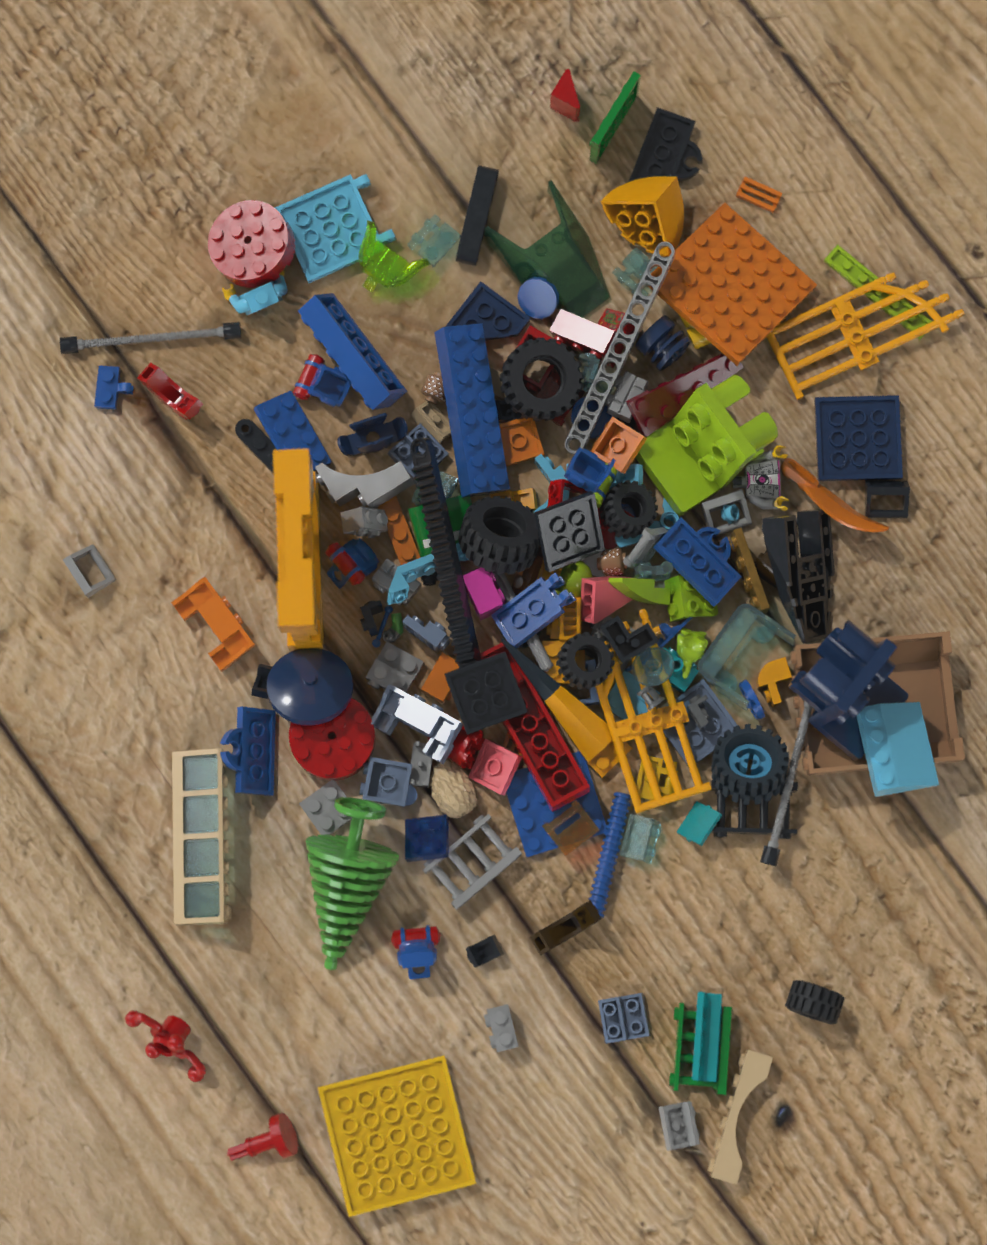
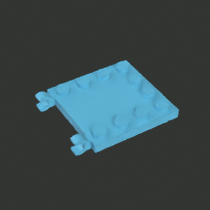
[275,174,396,283]

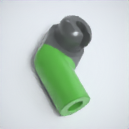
[382,613,404,643]

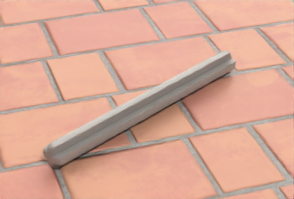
[492,571,553,672]

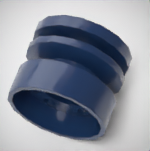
[635,315,691,371]

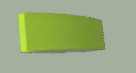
[608,578,671,605]

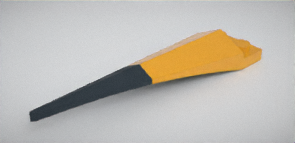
[501,639,632,778]

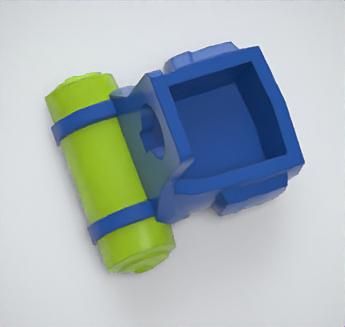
[564,447,617,508]

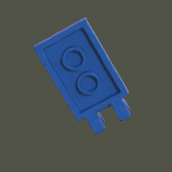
[491,573,576,649]

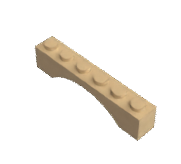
[707,1050,773,1185]

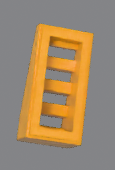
[559,596,581,641]

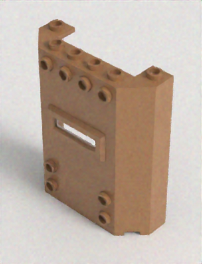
[791,631,965,776]

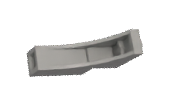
[315,461,415,509]

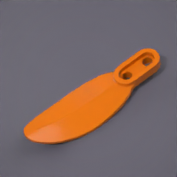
[780,458,889,532]

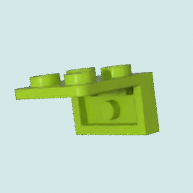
[664,575,718,622]

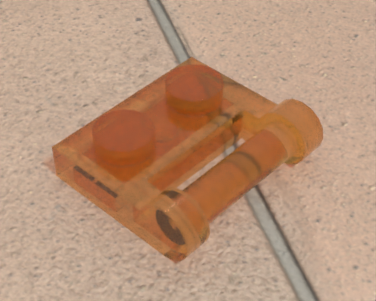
[542,800,600,857]

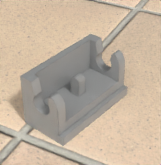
[409,741,433,788]

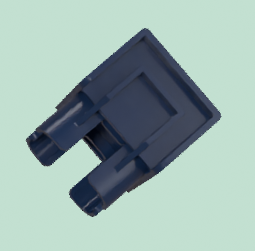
[788,620,909,760]

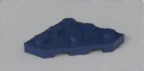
[445,281,531,341]

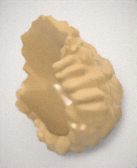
[429,760,477,818]

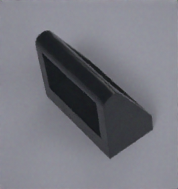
[865,480,910,518]

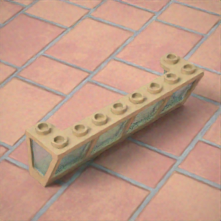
[172,748,232,926]

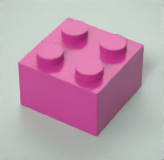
[463,567,505,621]

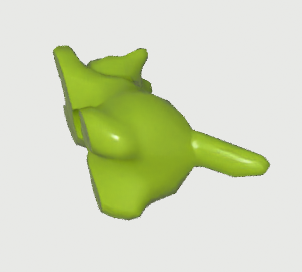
[677,627,708,679]

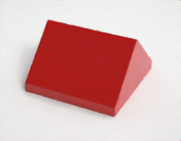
[550,69,580,122]

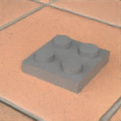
[299,780,352,835]

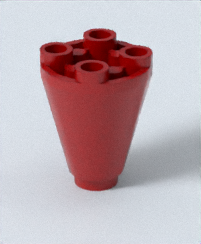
[426,726,485,769]

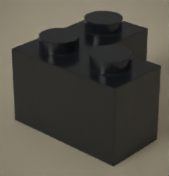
[598,616,659,665]

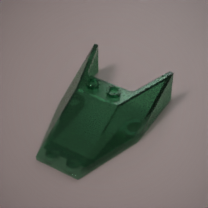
[485,180,610,318]

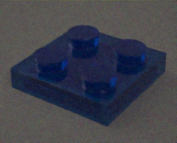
[405,815,449,862]

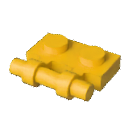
[636,756,678,804]

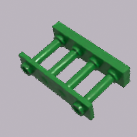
[669,1003,732,1095]

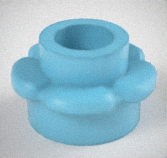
[721,504,740,524]

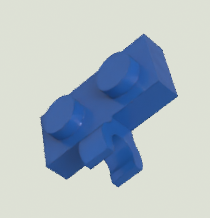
[94,365,134,410]

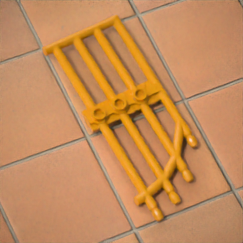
[767,272,965,400]
[595,609,712,814]

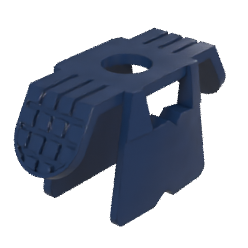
[337,413,408,456]

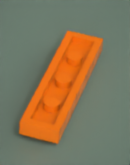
[378,496,420,565]

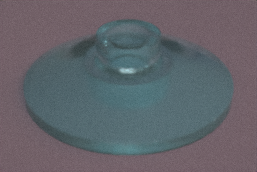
[632,648,674,686]

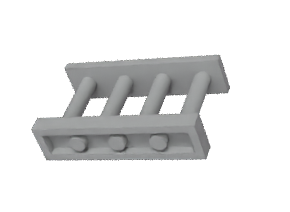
[423,814,522,910]

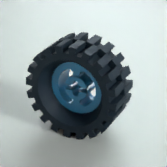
[711,724,789,805]

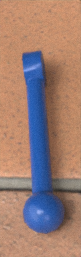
[372,605,393,648]

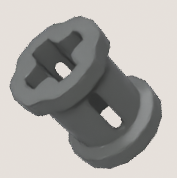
[637,682,665,711]

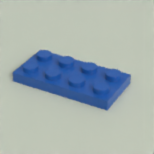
[254,391,332,471]

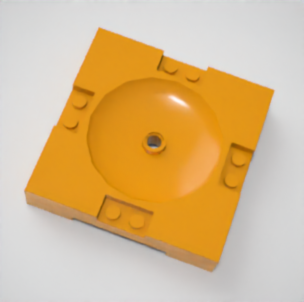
[273,449,324,652]

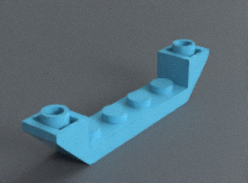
[387,543,481,605]

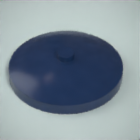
[267,648,353,725]

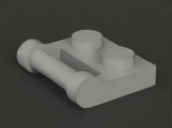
[623,527,668,568]

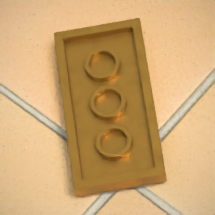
[729,528,770,617]

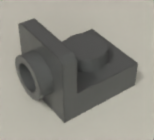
[686,694,709,730]

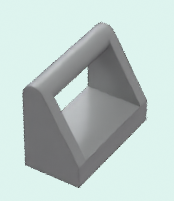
[701,490,752,538]
[63,544,116,598]

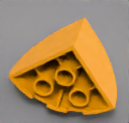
[601,177,684,257]

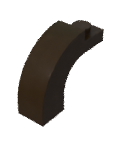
[530,900,601,956]

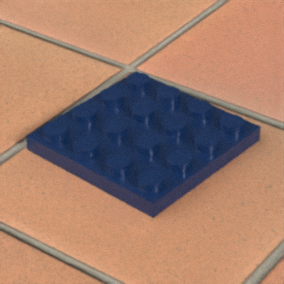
[814,395,903,481]

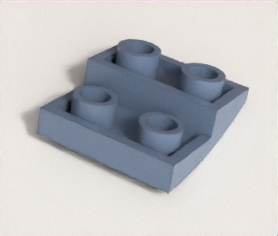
[388,423,449,484]
[598,993,651,1044]

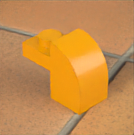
[756,657,792,707]

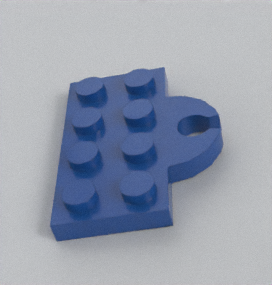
[653,517,742,607]
[220,706,276,796]

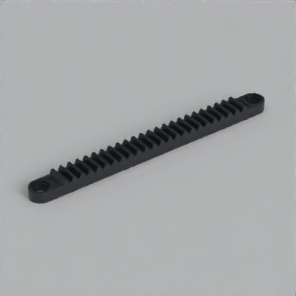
[410,438,482,668]

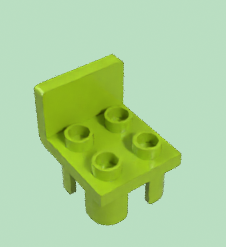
[635,375,778,516]

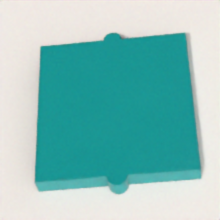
[677,801,722,846]

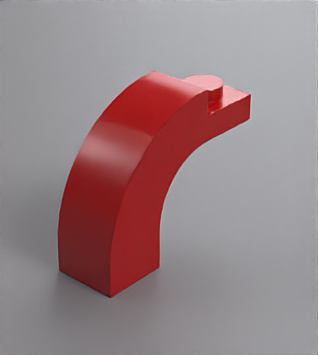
[137,362,203,420]

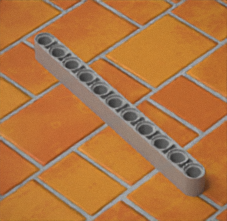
[565,242,676,454]

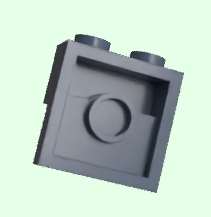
[402,615,451,653]
[359,757,413,807]

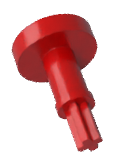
[227,1113,298,1161]

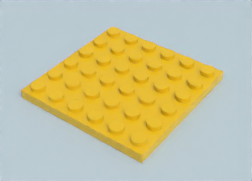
[317,1055,476,1217]

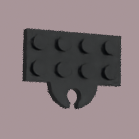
[629,107,702,182]

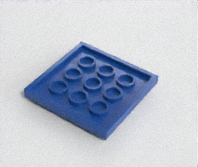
[506,751,607,858]

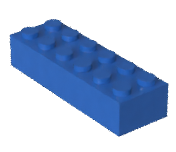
[298,293,407,410]

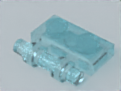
[407,214,461,268]
[612,247,658,296]

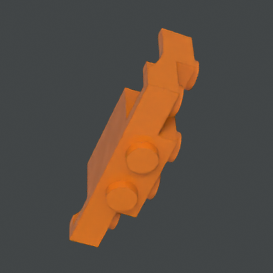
[171,577,255,672]

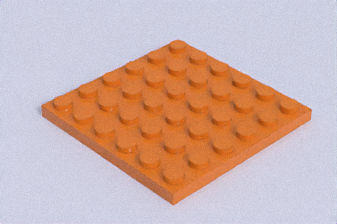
[648,203,817,366]

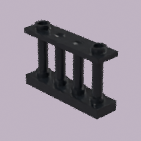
[710,780,798,839]

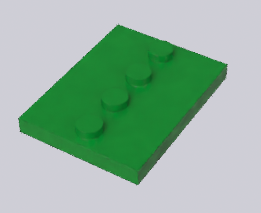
[589,71,641,164]

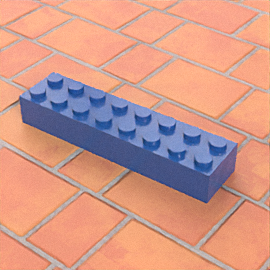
[434,323,510,498]

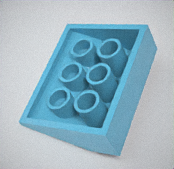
[856,702,939,797]

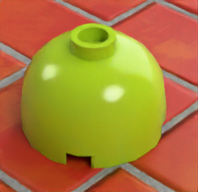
[555,560,592,597]

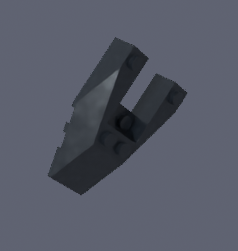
[762,509,835,644]

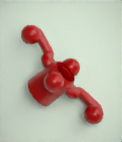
[125,1010,206,1082]

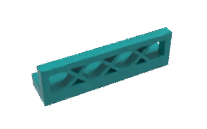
[692,992,723,1082]

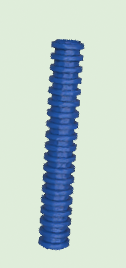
[588,792,631,918]

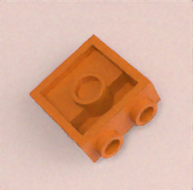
[590,416,647,474]

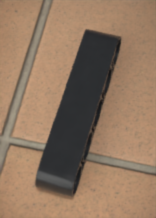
[456,165,499,266]

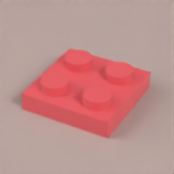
[468,739,522,796]

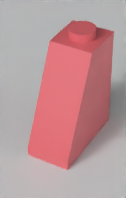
[581,576,633,624]

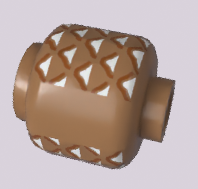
[421,372,446,405]
[597,548,628,576]

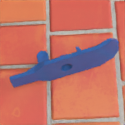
[625,617,693,672]

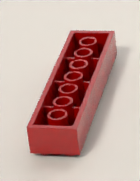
[480,640,590,812]

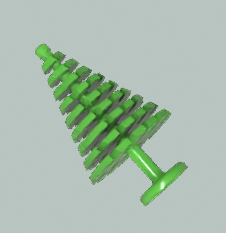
[305,797,399,970]

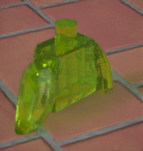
[358,220,431,292]

